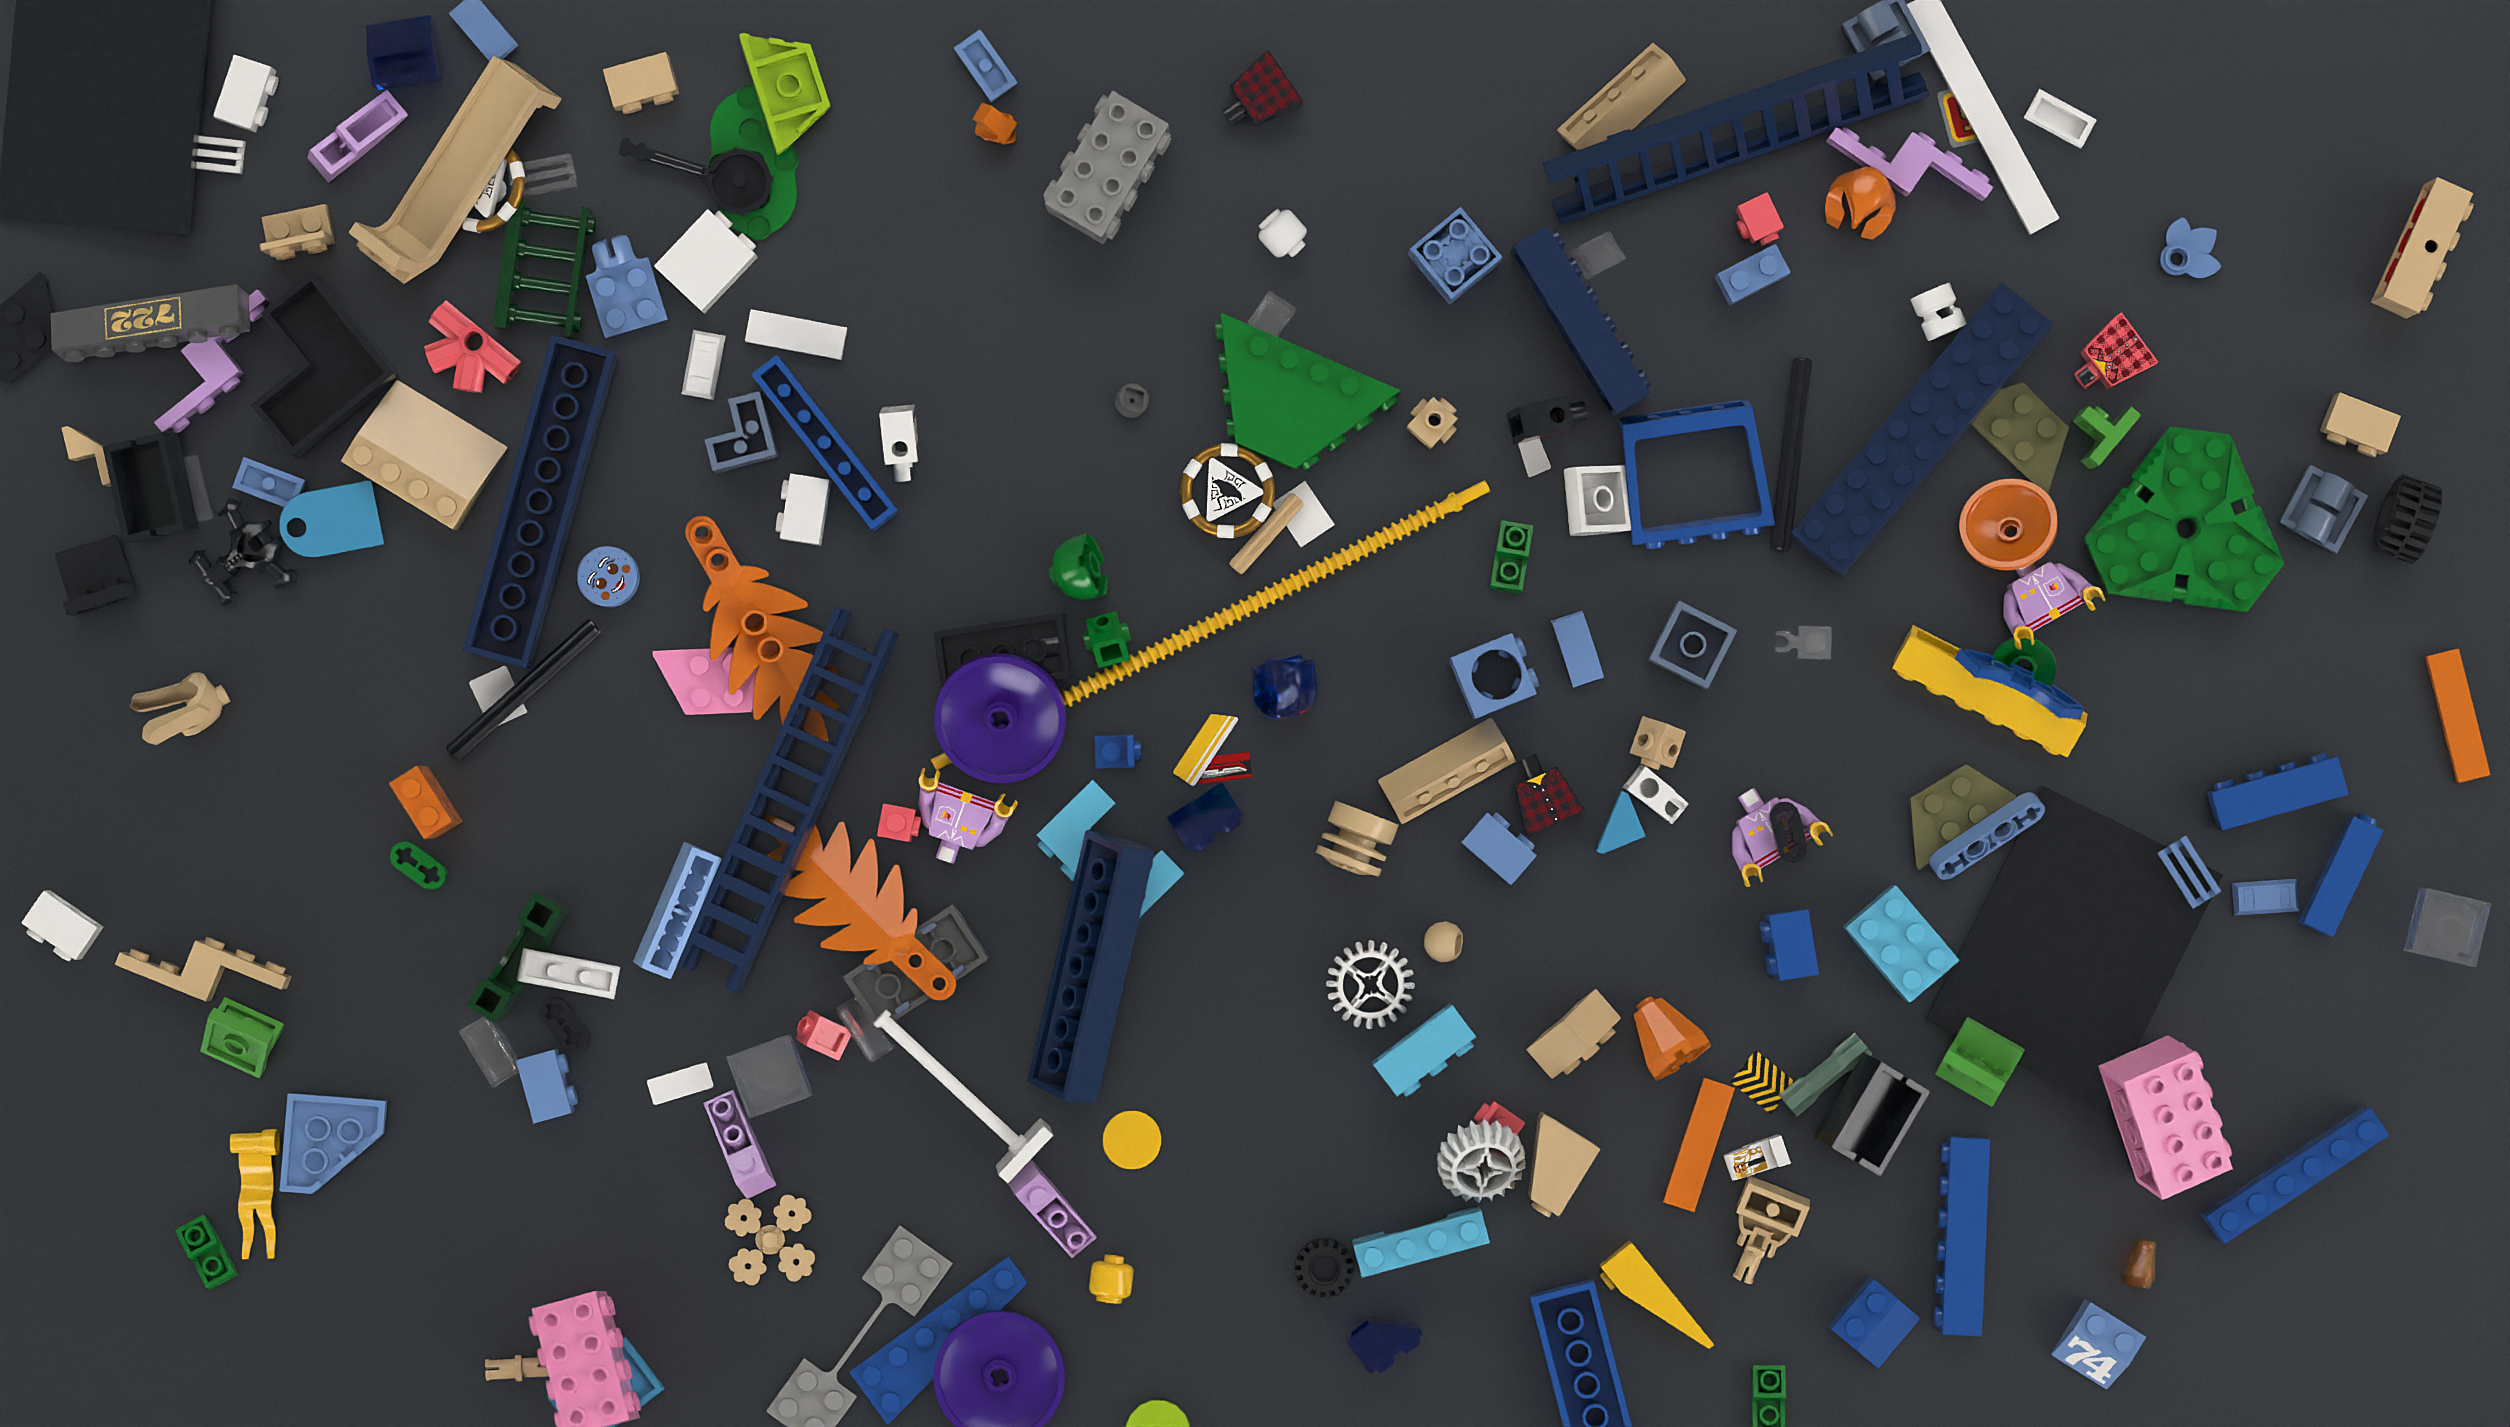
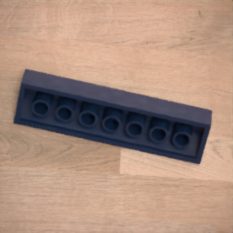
[1027,830,1155,1103]

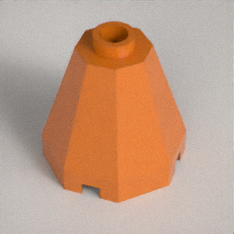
[1634,996,1711,1081]

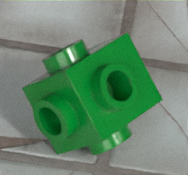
[1082,611,1132,668]

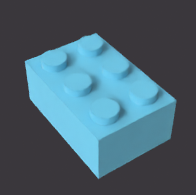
[1842,885,1960,1003]
[1372,1003,1476,1097]

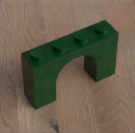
[466,891,571,1023]

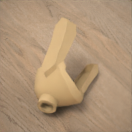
[130,672,231,745]

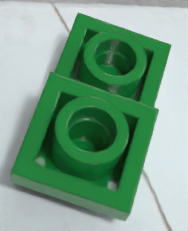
[1489,520,1534,594]
[175,1214,239,1290]
[1751,1365,1786,1427]

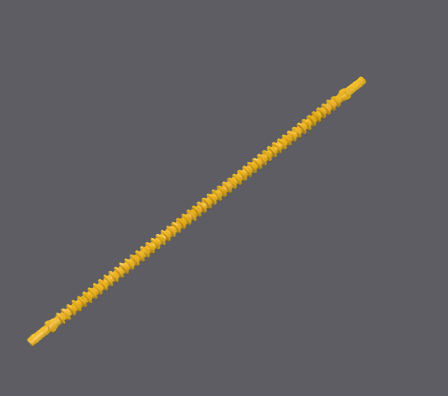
[931,480,1490,770]

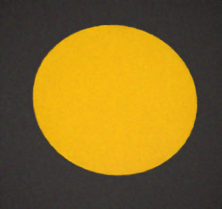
[1103,1111,1161,1169]

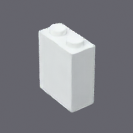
[654,209,758,314]

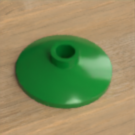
[1992,637,2057,686]

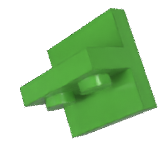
[2072,406,2141,469]
[200,997,284,1078]
[1935,1017,2025,1107]

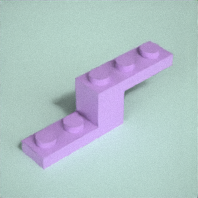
[1826,127,1993,201]
[154,289,271,433]

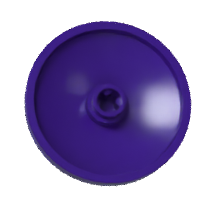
[934,653,1066,783]
[934,1311,1065,1427]

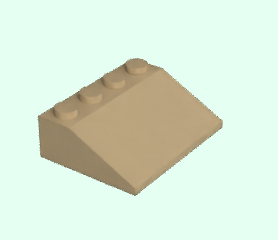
[341,380,508,531]

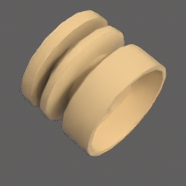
[1315,801,1399,877]

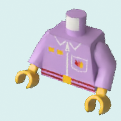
[2003,561,2106,650]
[918,768,1018,864]
[1732,788,1833,887]

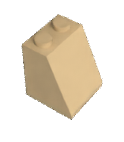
[1528,1111,1600,1217]

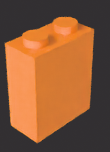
[389,766,463,839]

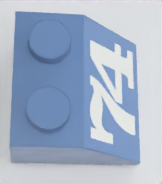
[2051,1299,2146,1389]

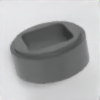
[1115,383,1149,418]

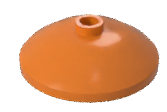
[1959,479,2058,570]

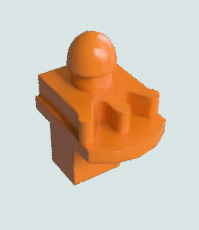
[973,103,1017,145]

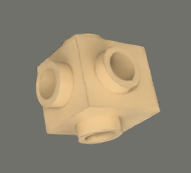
[1406,397,1457,450]
[1630,716,1686,770]

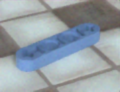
[1929,792,2045,880]

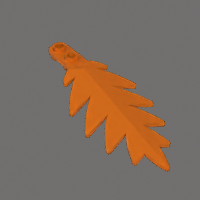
[685,516,839,742]
[765,814,956,1000]

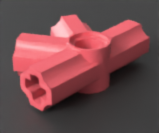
[424,301,522,393]

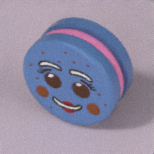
[577,546,640,607]

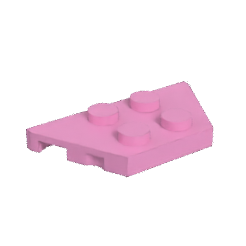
[653,647,758,715]

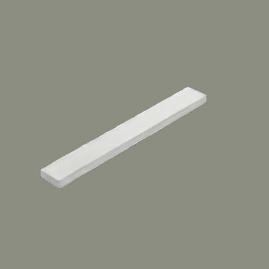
[1907,0,2060,235]

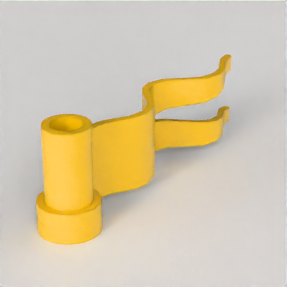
[230,1129,280,1259]

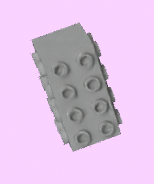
[1043,90,1172,245]

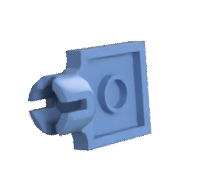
[586,235,668,338]

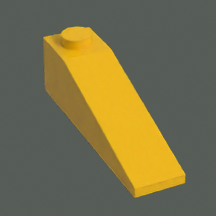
[1599,1240,1714,1349]

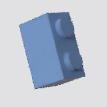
[1715,244,1791,306]
[1461,812,1537,885]
[516,1048,578,1124]

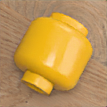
[1089,1254,1134,1304]

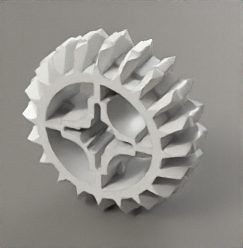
[1326,940,1415,1029]
[1437,1119,1526,1203]

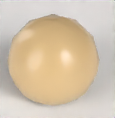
[1424,921,1463,963]

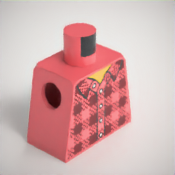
[2074,312,2158,389]

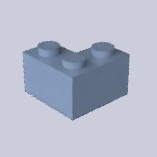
[704,391,779,473]

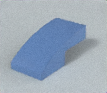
[449,0,519,61]
[1551,611,1604,687]

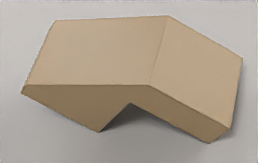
[62,426,111,487]

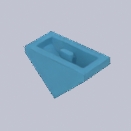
[1595,791,1645,854]

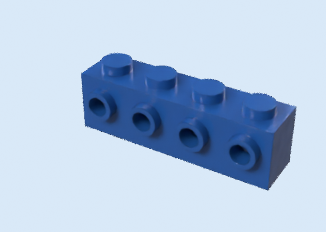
[2207,752,2349,830]

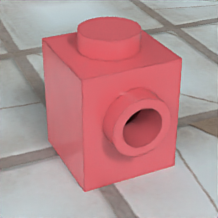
[1735,192,1784,246]
[877,804,922,842]

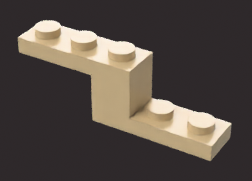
[115,937,292,1001]

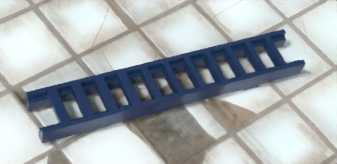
[1542,34,1929,224]
[677,607,899,993]

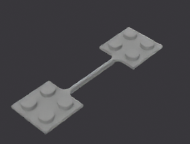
[766,1225,953,1427]

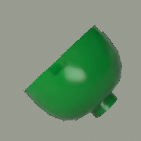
[1049,534,1108,600]

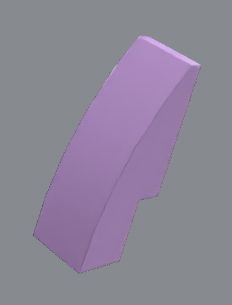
[307,90,408,183]

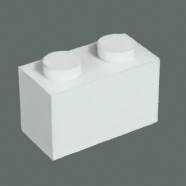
[213,54,278,133]
[776,473,831,546]
[21,890,104,961]

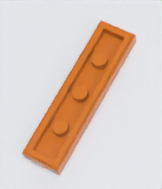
[2425,648,2491,783]
[1662,1077,1735,1212]

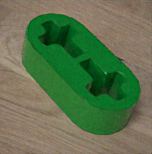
[390,841,448,890]

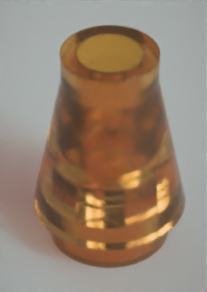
[2123,1239,2157,1290]

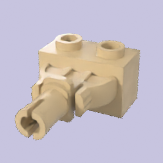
[1733,1176,1810,1284]

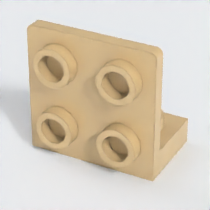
[259,204,335,260]

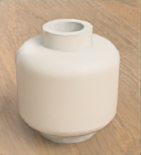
[1259,208,1307,258]

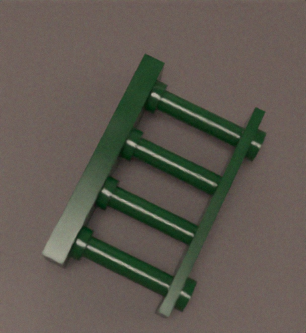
[492,198,596,340]

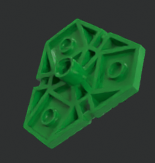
[2084,426,2284,612]

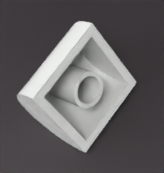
[1564,465,1631,536]

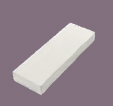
[745,309,848,360]
[517,948,620,999]

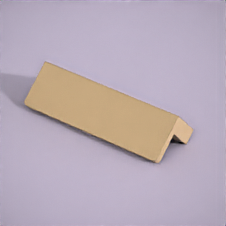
[1557,43,1686,150]
[1378,718,1516,824]

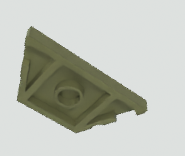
[1972,382,2069,493]
[1909,764,2018,870]

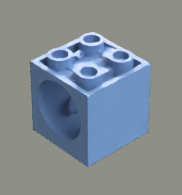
[1408,207,1503,305]
[1449,633,1540,720]

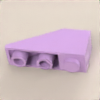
[703,1089,776,1199]
[1008,1159,1097,1258]

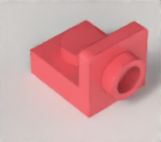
[796,1010,853,1061]
[1473,1100,1525,1135]

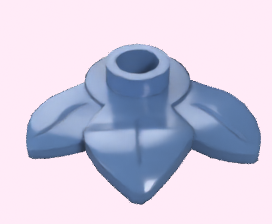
[2160,217,2221,279]

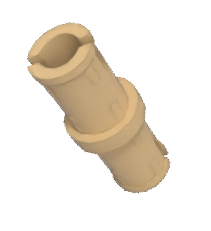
[485,1355,549,1381]

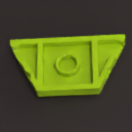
[739,33,830,155]

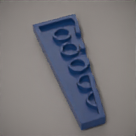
[849,1256,1028,1424]

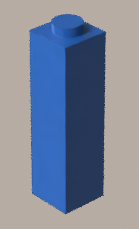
[2298,813,2384,937]

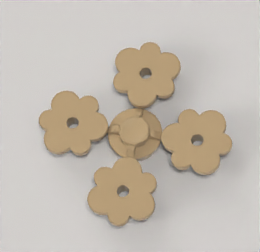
[725,1195,815,1285]

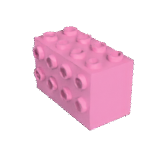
[2098,1035,2233,1200]
[529,1291,641,1427]

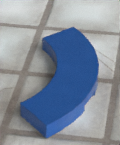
[1955,649,2085,719]

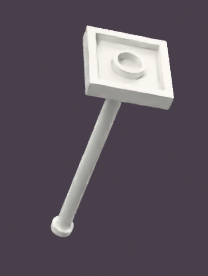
[873,1009,1053,1183]

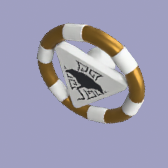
[460,148,525,233]
[1180,443,1275,538]

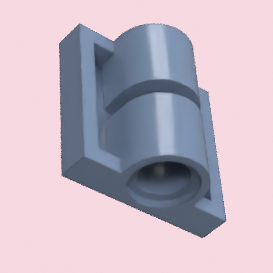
[1841,0,1931,82]
[2277,465,2368,553]

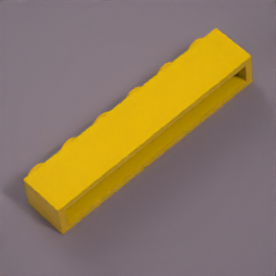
[1892,625,2088,757]

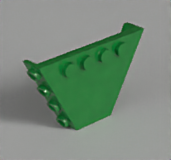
[1215,313,1401,470]

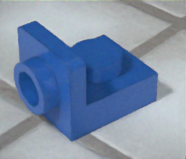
[1094,734,1141,769]

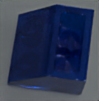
[366,15,442,90]
[1167,782,1243,852]
[1345,1316,1423,1374]

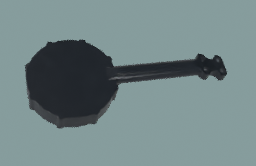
[619,138,774,217]

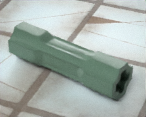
[1779,1033,1872,1117]

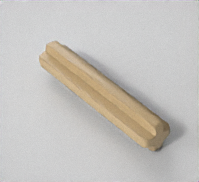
[1229,493,1304,574]

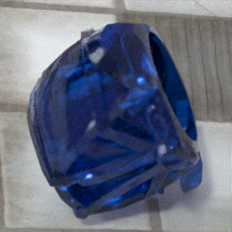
[1251,653,1318,720]

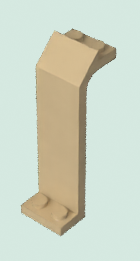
[348,56,562,284]

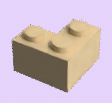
[1526,989,1621,1079]

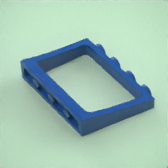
[1619,399,1775,549]

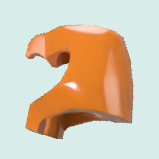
[1825,167,1896,240]

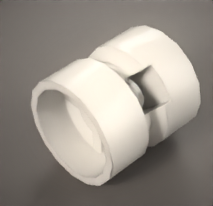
[1910,283,1967,341]

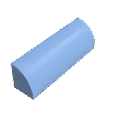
[633,842,722,979]

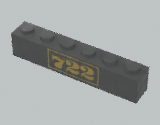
[51,284,250,362]

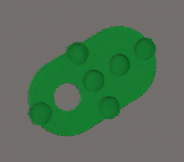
[708,85,799,240]

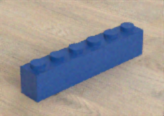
[751,355,900,532]
[2201,1106,2389,1244]
[1934,1136,1990,1336]

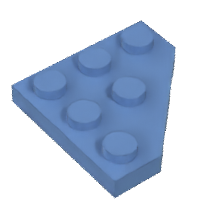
[280,1093,388,1194]

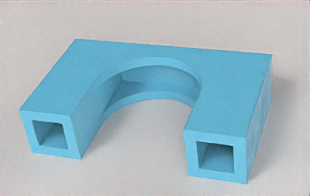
[1037,780,1184,918]
[1352,1206,1490,1278]

